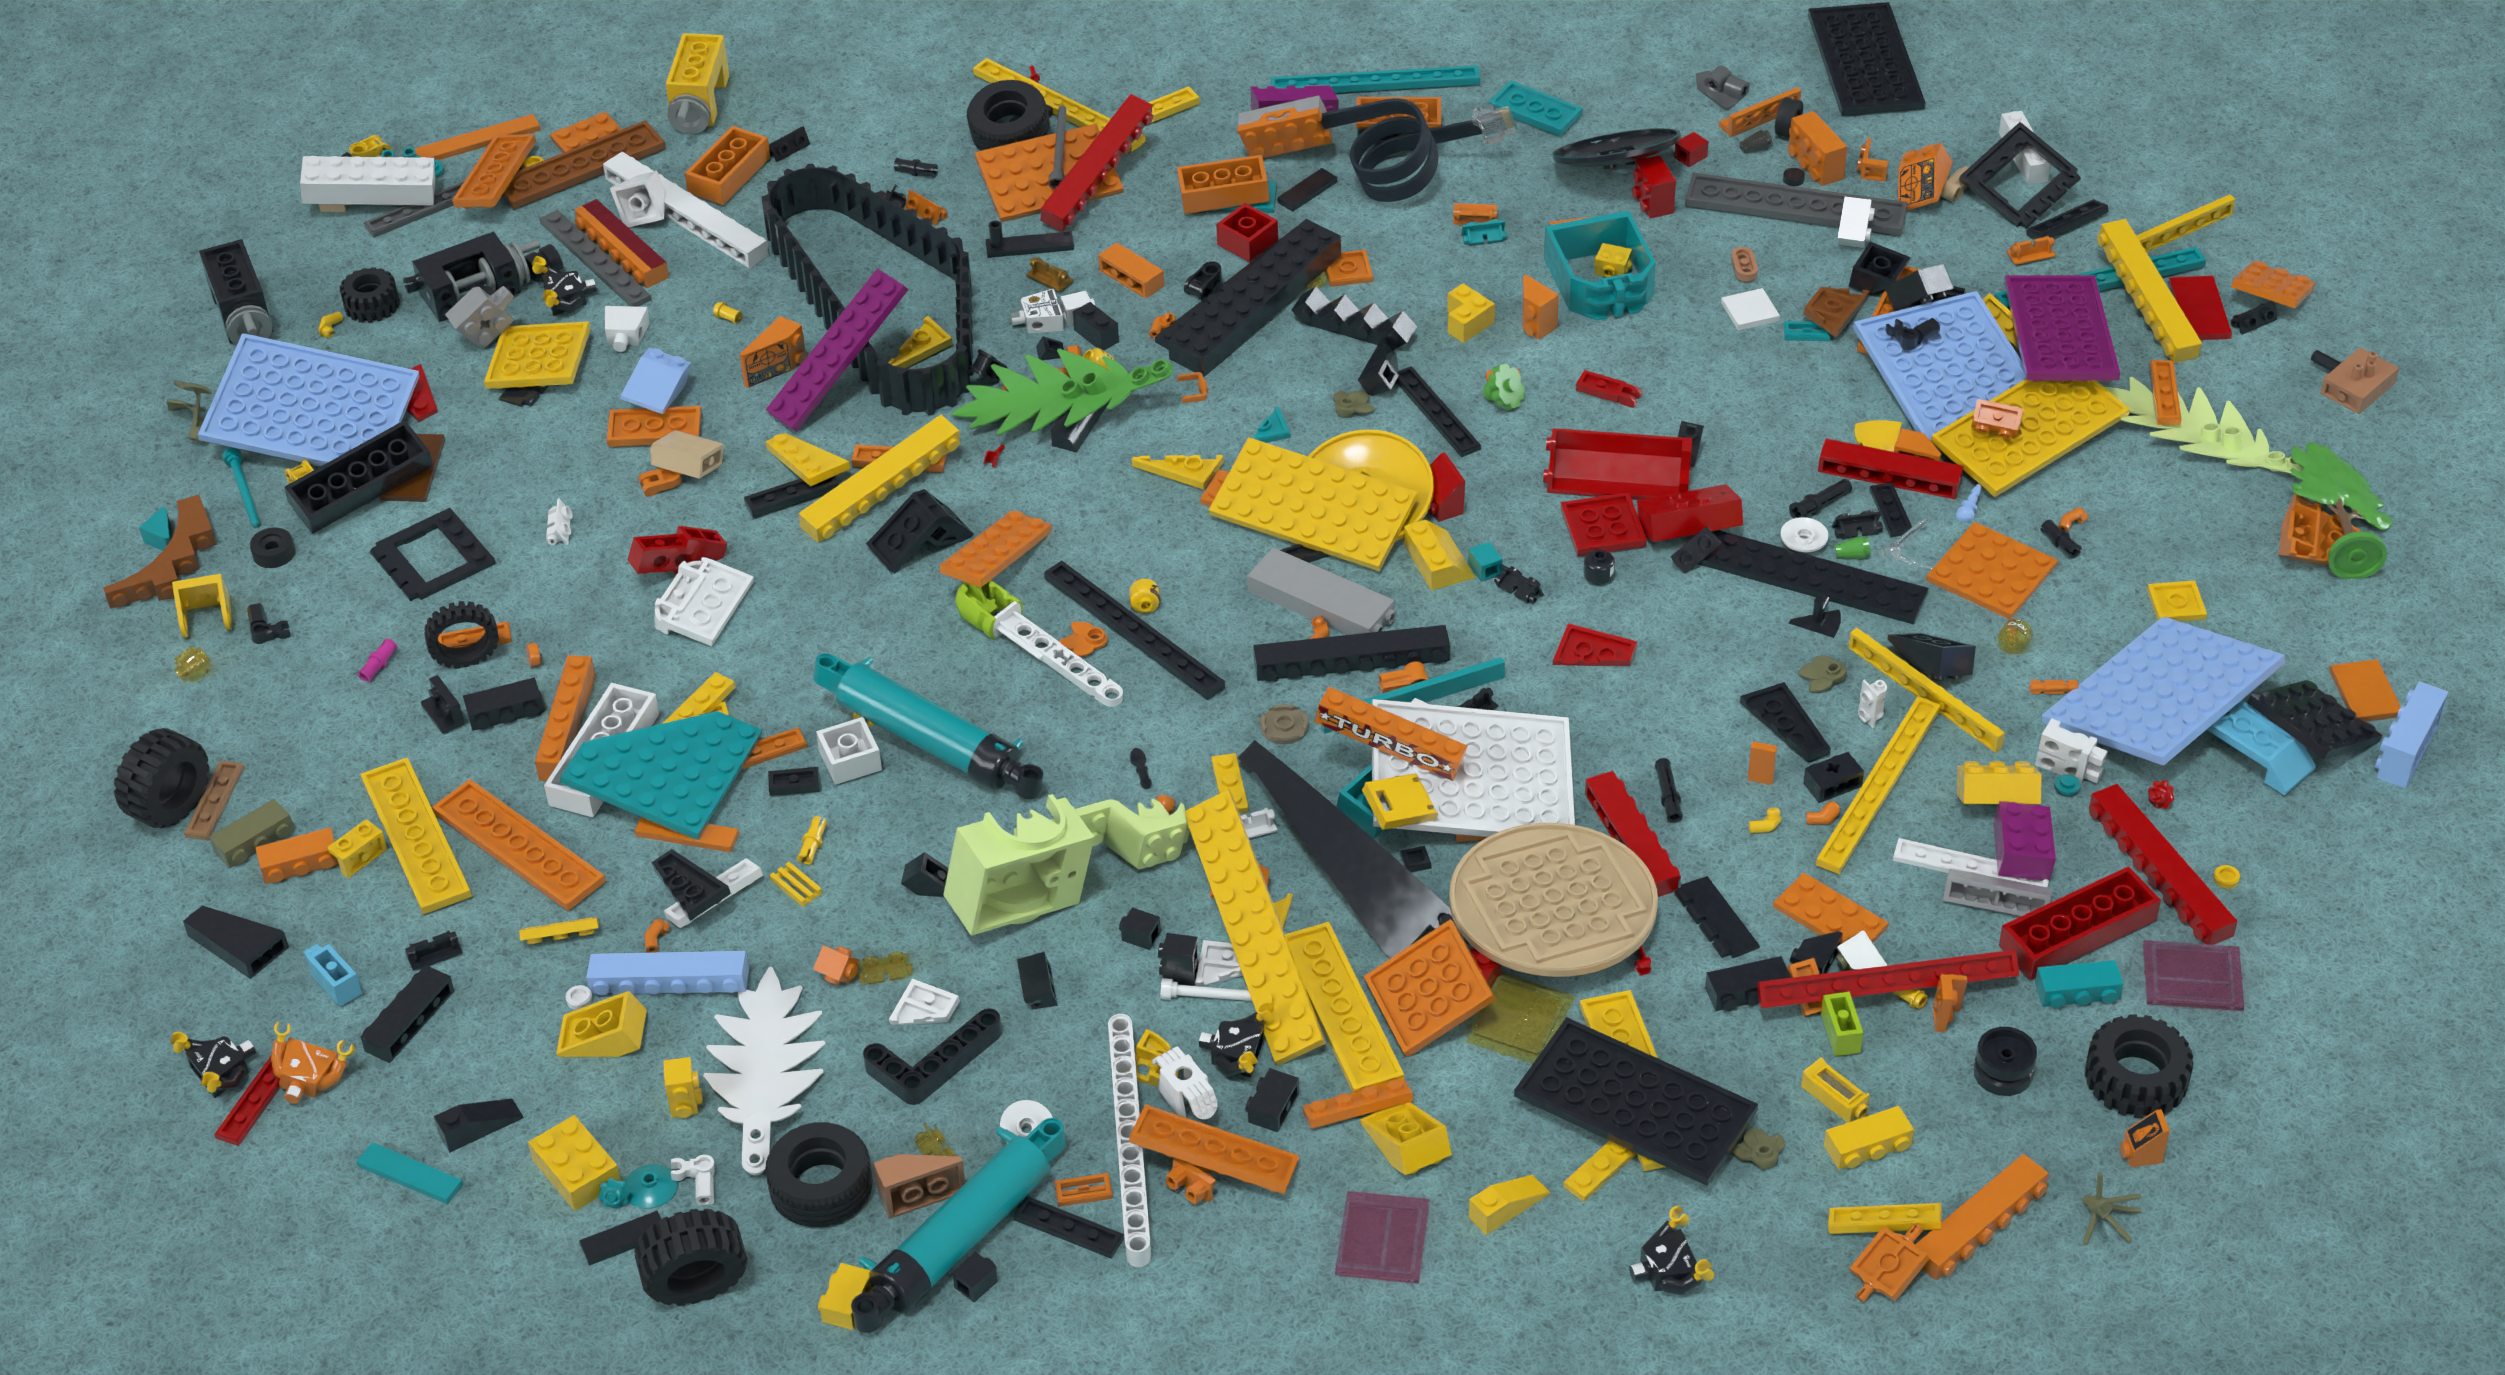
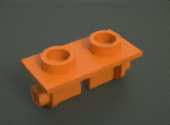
[905,190,948,226]
[1453,203,1497,225]
[2006,236,2056,265]

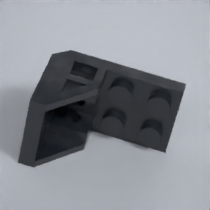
[866,489,974,574]

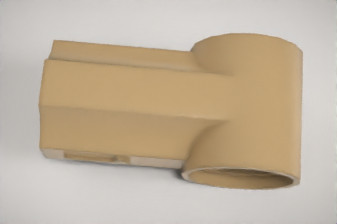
[1940,166,1969,203]

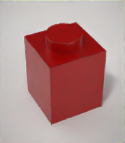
[1674,132,1709,167]

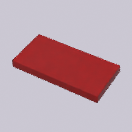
[2168,275,2232,340]

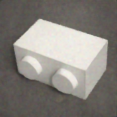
[1838,197,1875,248]

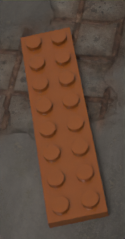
[502,120,666,209]

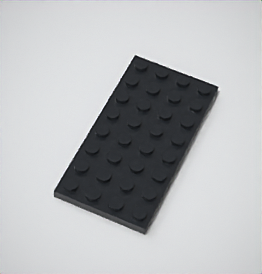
[1808,2,1926,116]
[1514,1017,1758,1186]

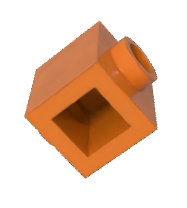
[813,945,860,985]

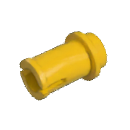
[713,302,743,324]
[1892,989,1928,1009]

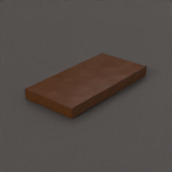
[379,434,445,502]

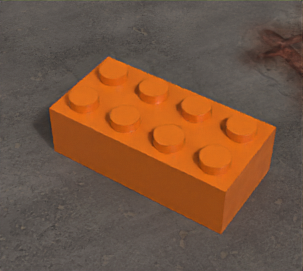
[685,126,770,205]
[1177,155,1269,214]

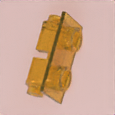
[857,951,912,985]
[915,1123,957,1156]

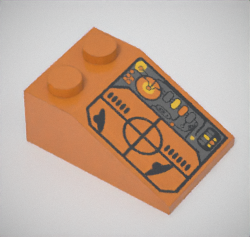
[1898,143,1953,211]
[739,316,806,388]

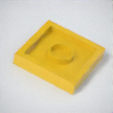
[2147,581,2207,622]

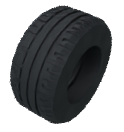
[967,80,1050,151]
[765,1122,873,1227]

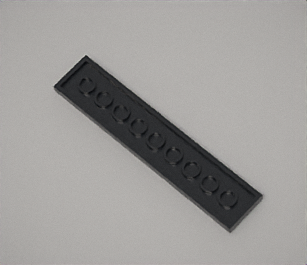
[1698,530,1929,625]

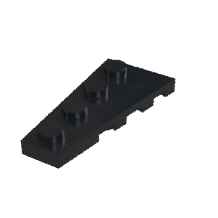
[1740,682,1831,762]

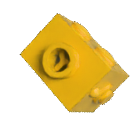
[1594,243,1632,278]

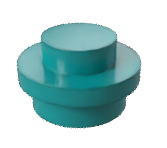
[2054,774,2080,796]

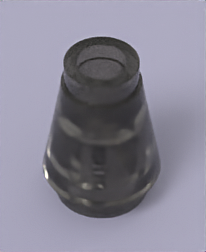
[1739,130,1773,154]

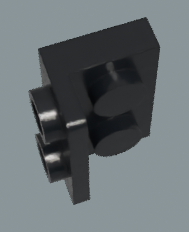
[421,675,464,733]

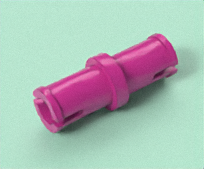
[357,638,398,683]

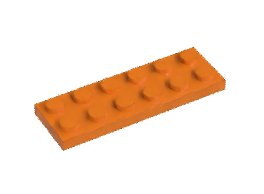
[452,134,536,209]
[939,510,1052,588]
[1129,1104,1300,1194]

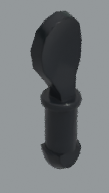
[1130,748,1152,789]

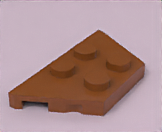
[1803,287,1870,337]

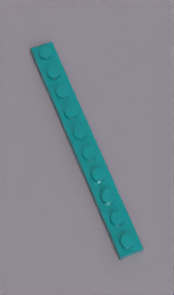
[1271,65,1480,93]
[1994,247,2206,310]

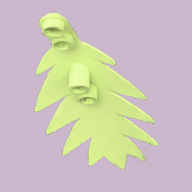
[2104,377,2304,475]

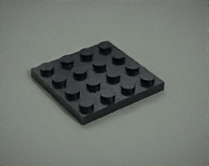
[2247,680,2383,759]

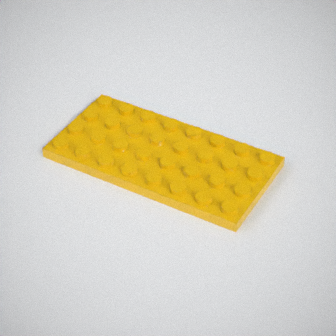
[1931,379,2130,497]
[1209,437,1418,572]

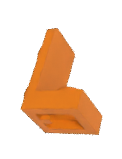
[1857,138,1889,182]

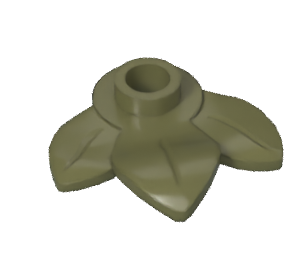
[1333,391,1375,417]
[1798,655,1847,693]
[1731,1128,1785,1169]

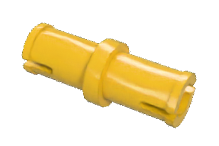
[797,816,828,865]

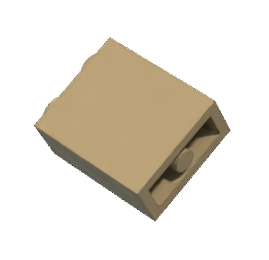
[650,430,724,479]

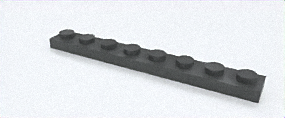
[539,210,652,307]

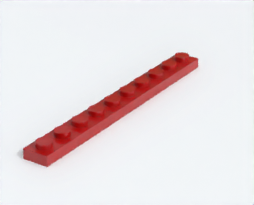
[1757,949,2020,1009]

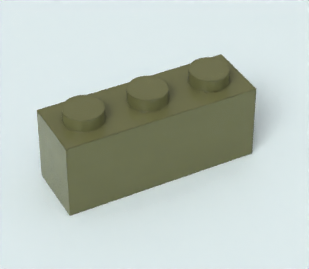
[209,799,294,869]

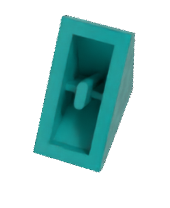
[139,507,172,551]

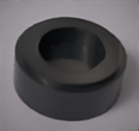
[1783,168,1805,186]

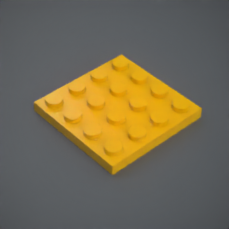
[484,321,591,389]

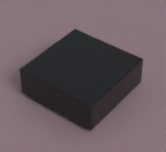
[1400,846,1432,873]

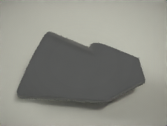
[1696,65,1750,110]

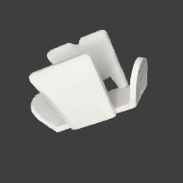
[1151,1046,1217,1119]

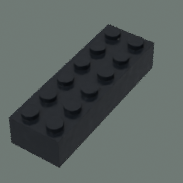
[284,420,432,534]

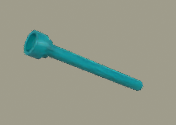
[222,447,261,528]

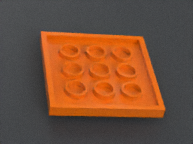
[1926,521,2058,620]
[1363,919,1497,1057]

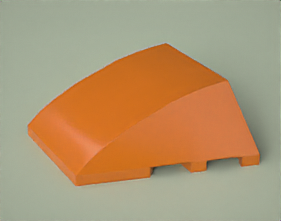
[2279,493,2361,566]

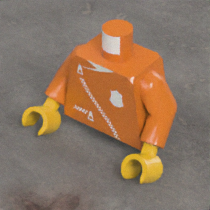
[271,1021,356,1104]

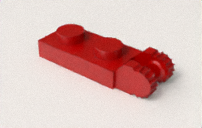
[1576,370,1643,408]

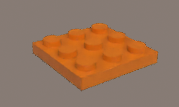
[2231,261,2316,308]

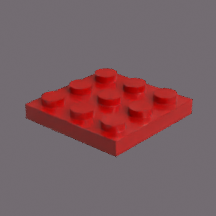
[1560,492,1647,557]

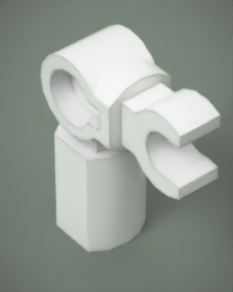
[671,1155,715,1206]

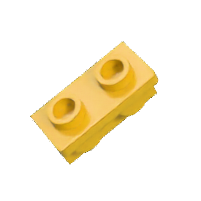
[328,820,387,878]

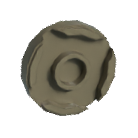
[1260,704,1309,745]

